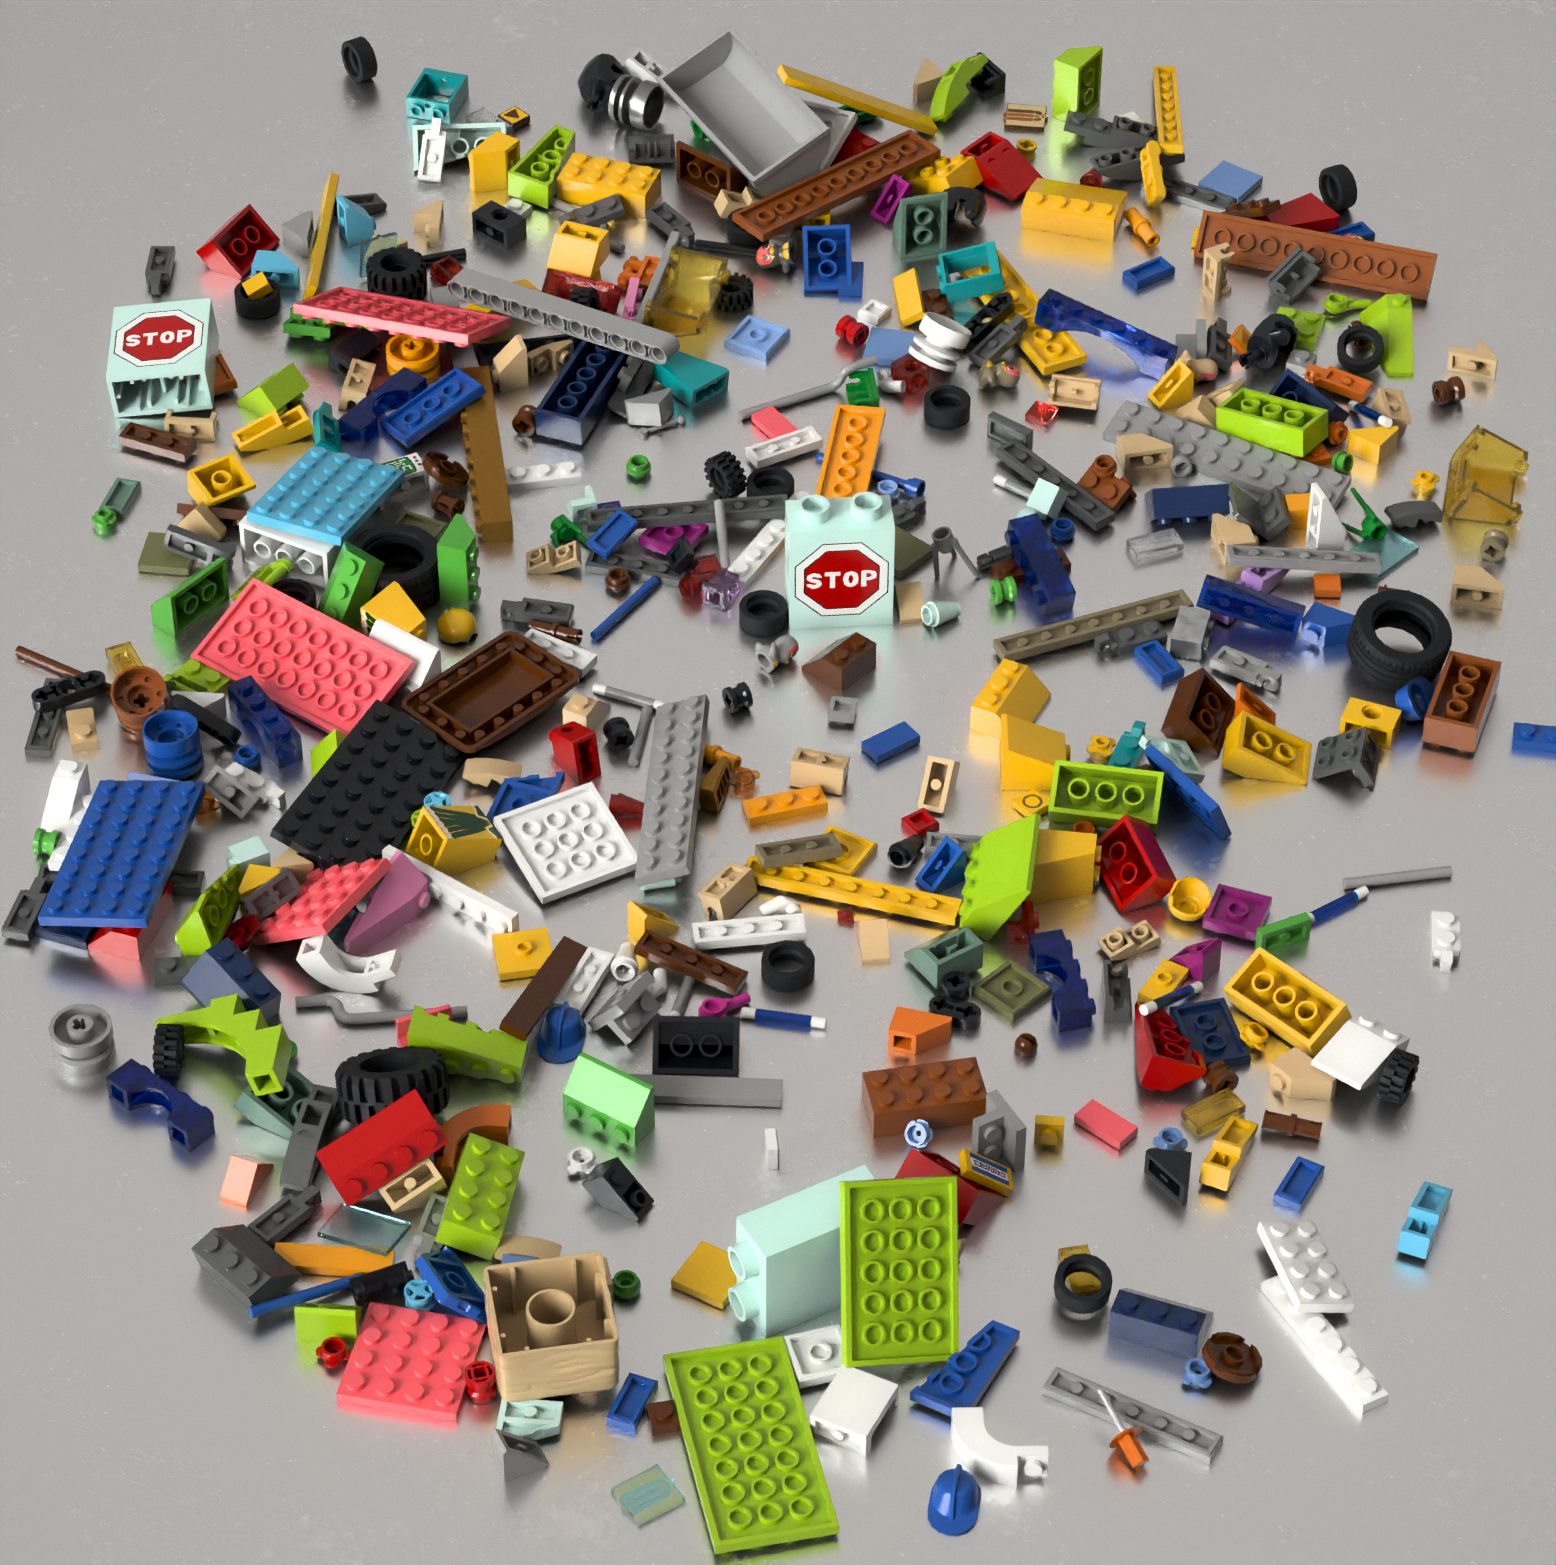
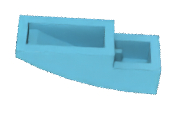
[1397,1181,1453,1259]

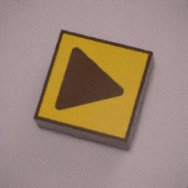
[498,106,530,131]

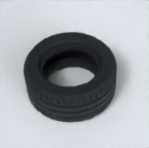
[351,524,440,611]
[1347,590,1452,690]

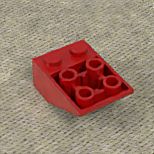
[960,131,1043,201]

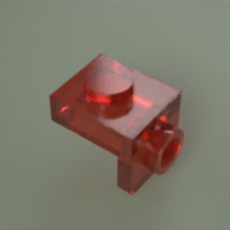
[1006,901,1039,945]

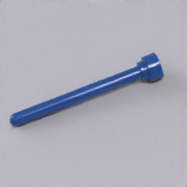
[815,453,926,498]

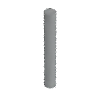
[714,500,730,572]
[628,705,653,766]

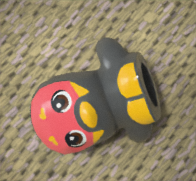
[756,241,797,274]

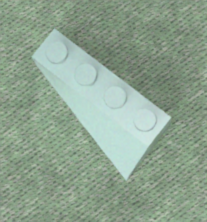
[413,122,506,172]

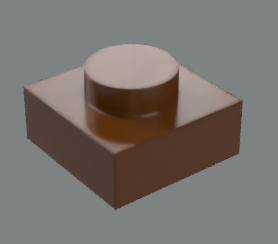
[646,1400,681,1436]

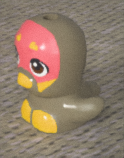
[978,359,1020,389]

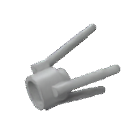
[930,526,980,579]

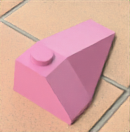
[343,850,431,957]

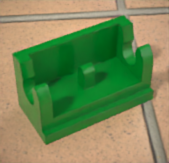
[846,368,880,407]

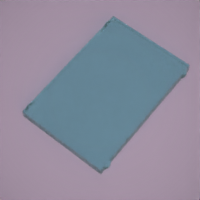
[1350,528,1419,580]
[317,1203,411,1257]

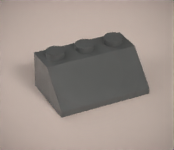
[191,1224,302,1308]

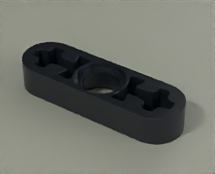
[964,292,1015,348]
[31,670,107,713]
[168,694,242,747]

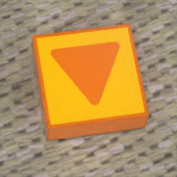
[1228,324,1252,356]

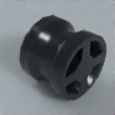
[722,682,753,713]
[603,717,634,751]
[941,971,970,1002]

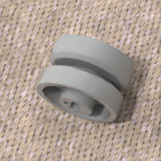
[48,1003,116,1077]

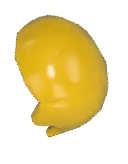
[437,608,478,643]
[1168,877,1212,922]

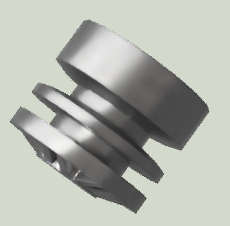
[608,74,665,131]

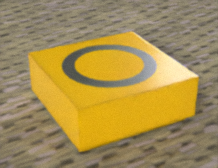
[1013,789,1049,817]

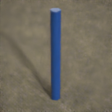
[590,576,659,641]
[248,1273,362,1318]

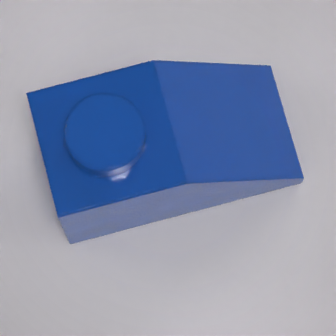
[1300,602,1355,647]

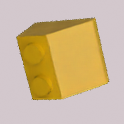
[187,453,256,507]

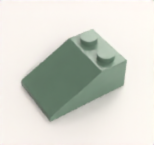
[893,191,948,260]
[233,1064,340,1140]

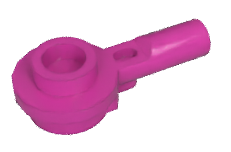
[698,992,751,1017]

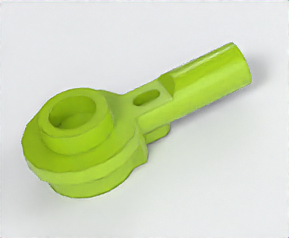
[1323,293,1371,315]

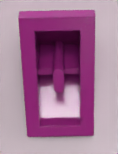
[870,174,912,225]
[1169,938,1222,984]

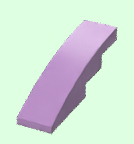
[1208,567,1290,625]

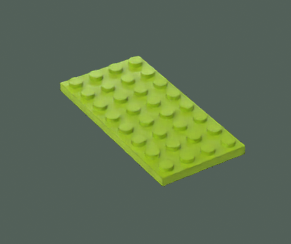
[663,1336,839,1554]

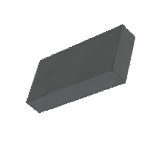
[987,411,1033,450]

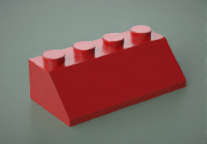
[315,1088,449,1207]

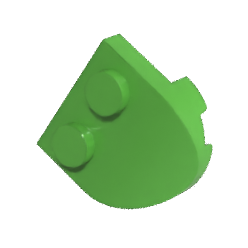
[283,307,337,341]

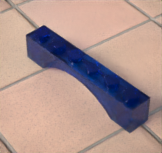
[1034,288,1178,380]

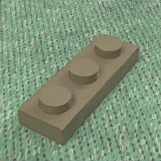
[755,833,842,869]

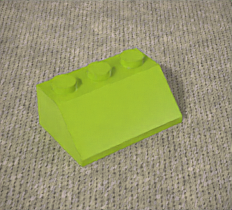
[1051,46,1103,122]

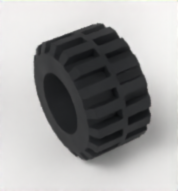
[366,247,427,300]

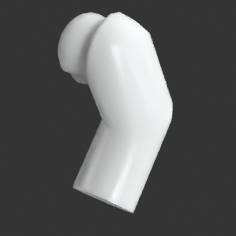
[877,369,906,393]
[759,895,802,916]
[646,968,667,999]

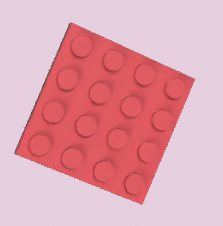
[252,858,392,946]
[336,1302,488,1422]

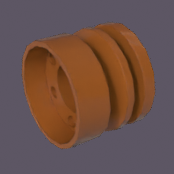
[110,666,171,735]

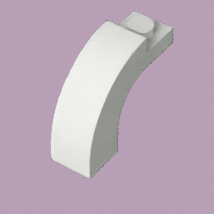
[296,934,402,994]
[951,1407,1049,1485]

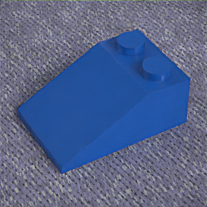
[803,224,852,293]

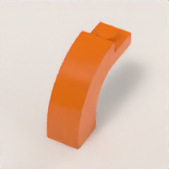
[434,1104,512,1186]

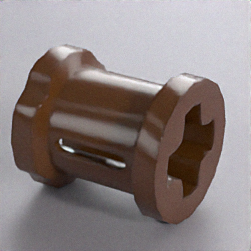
[431,490,465,519]

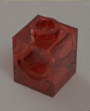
[891,353,929,396]

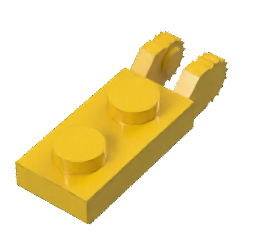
[1139,140,1166,208]

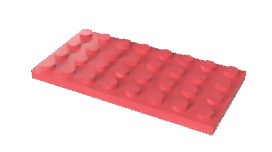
[293,286,512,347]
[190,578,416,735]

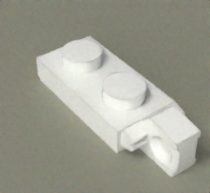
[417,118,447,184]
[225,762,286,810]
[1430,911,1460,974]

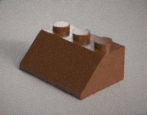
[676,141,748,200]
[1161,668,1235,756]

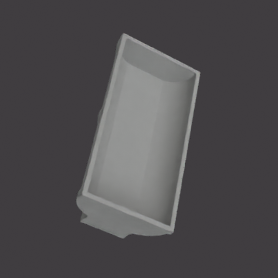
[656,26,831,194]

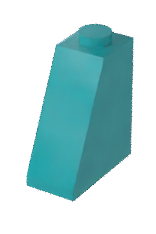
[652,351,730,409]

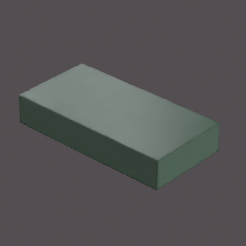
[99,478,141,519]

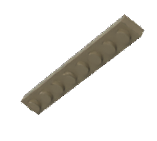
[993,589,1194,661]

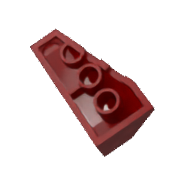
[1135,1001,1207,1092]

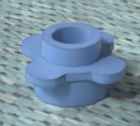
[1153,1127,1188,1151]
[1182,1358,1213,1388]

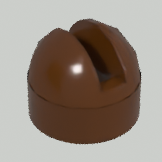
[1014,1033,1038,1059]

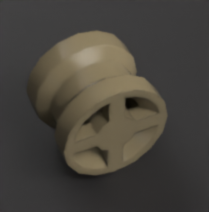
[1480,529,1509,562]

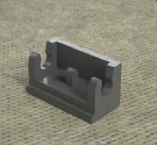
[1266,246,1322,305]
[239,867,303,922]
[1101,960,1132,1022]

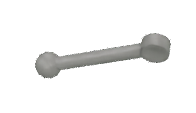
[638,415,686,438]

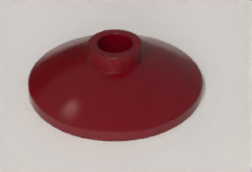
[222,915,260,952]

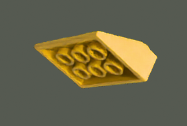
[1021,178,1128,242]

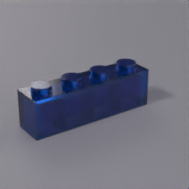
[1004,513,1076,615]
[1196,574,1306,639]

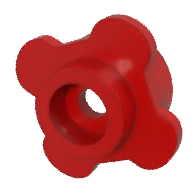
[316,1337,352,1368]

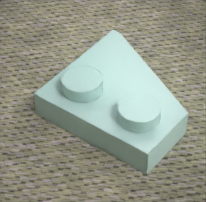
[1138,735,1206,783]
[496,1399,564,1441]

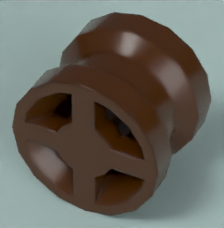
[512,405,536,436]
[1202,1060,1239,1097]

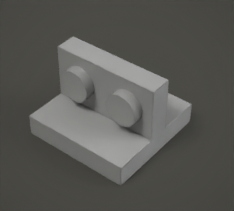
[588,970,662,1045]
[971,1089,1027,1172]

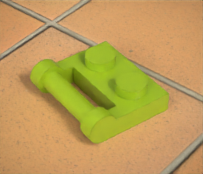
[230,558,293,602]
[163,658,232,693]

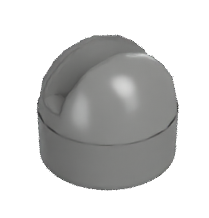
[1171,455,1192,477]

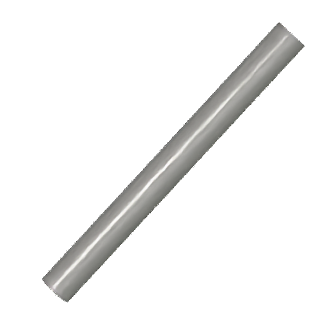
[1343,866,1453,889]

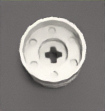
[908,312,972,372]

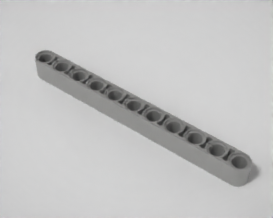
[447,268,680,365]

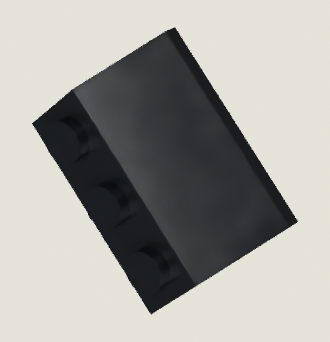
[652,1015,740,1075]

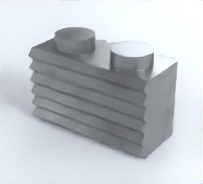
[1170,605,1215,661]

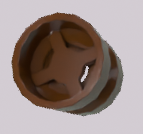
[1432,376,1465,406]

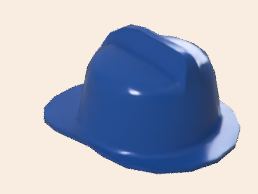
[1395,676,1435,722]
[537,1001,586,1064]
[928,1464,982,1535]

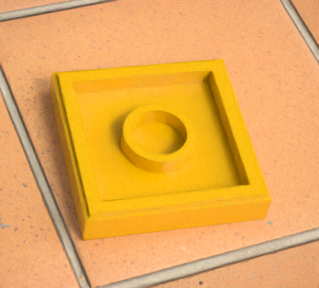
[804,825,878,877]
[671,1241,737,1310]

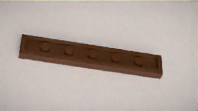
[499,936,588,1041]

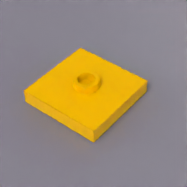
[492,928,552,981]

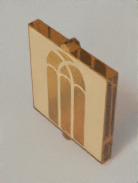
[1003,103,1048,131]

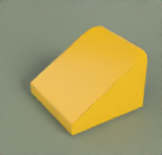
[242,271,274,300]

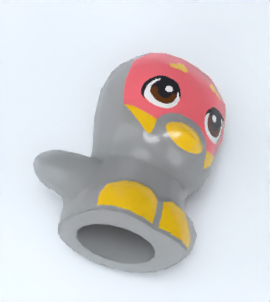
[755,635,799,673]

